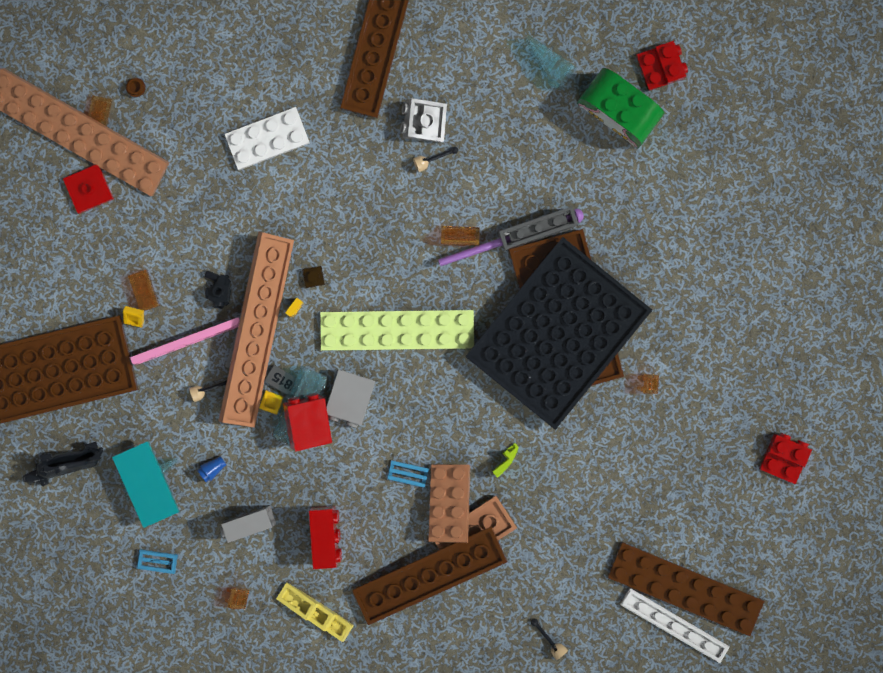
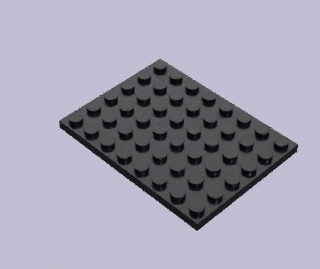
[465,237,652,430]

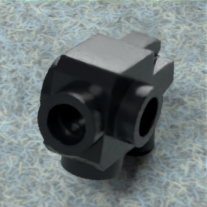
[205,270,231,309]

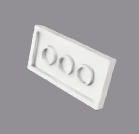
[225,107,310,170]

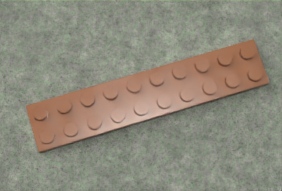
[0,68,170,196]
[219,232,294,428]

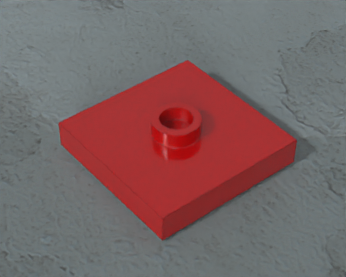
[63,164,114,214]

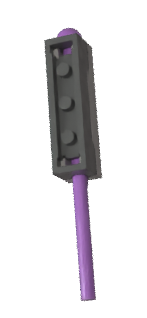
[438,207,584,266]

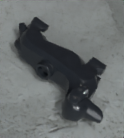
[23,442,103,487]

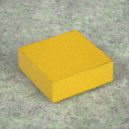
[285,298,304,317]
[123,306,144,328]
[259,390,284,415]

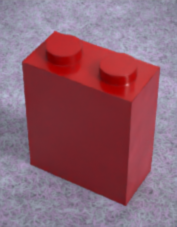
[283,393,332,452]

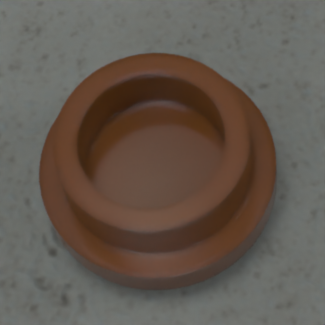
[126,78,146,97]

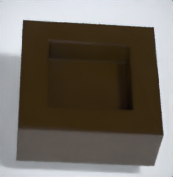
[302,266,325,288]

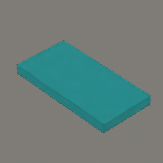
[112,441,180,528]

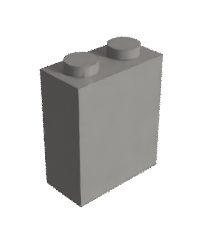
[327,370,376,428]
[220,505,276,543]

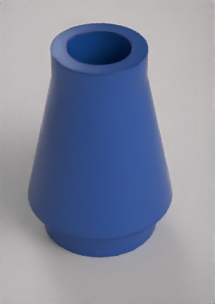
[197,456,226,482]

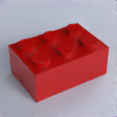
[309,505,342,569]

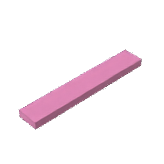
[130,317,240,365]

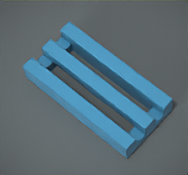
[387,460,429,488]
[137,549,178,574]

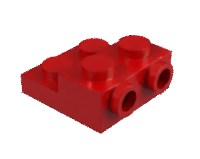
[636,41,688,92]
[759,432,812,485]

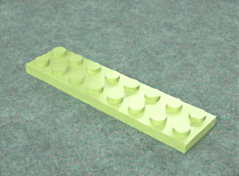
[320,310,474,350]

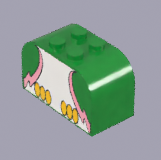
[577,68,665,148]

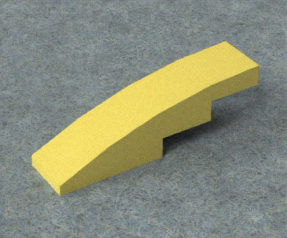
[276,583,354,642]

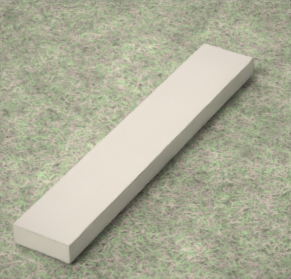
[620,588,729,663]

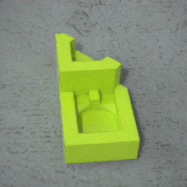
[492,443,519,478]

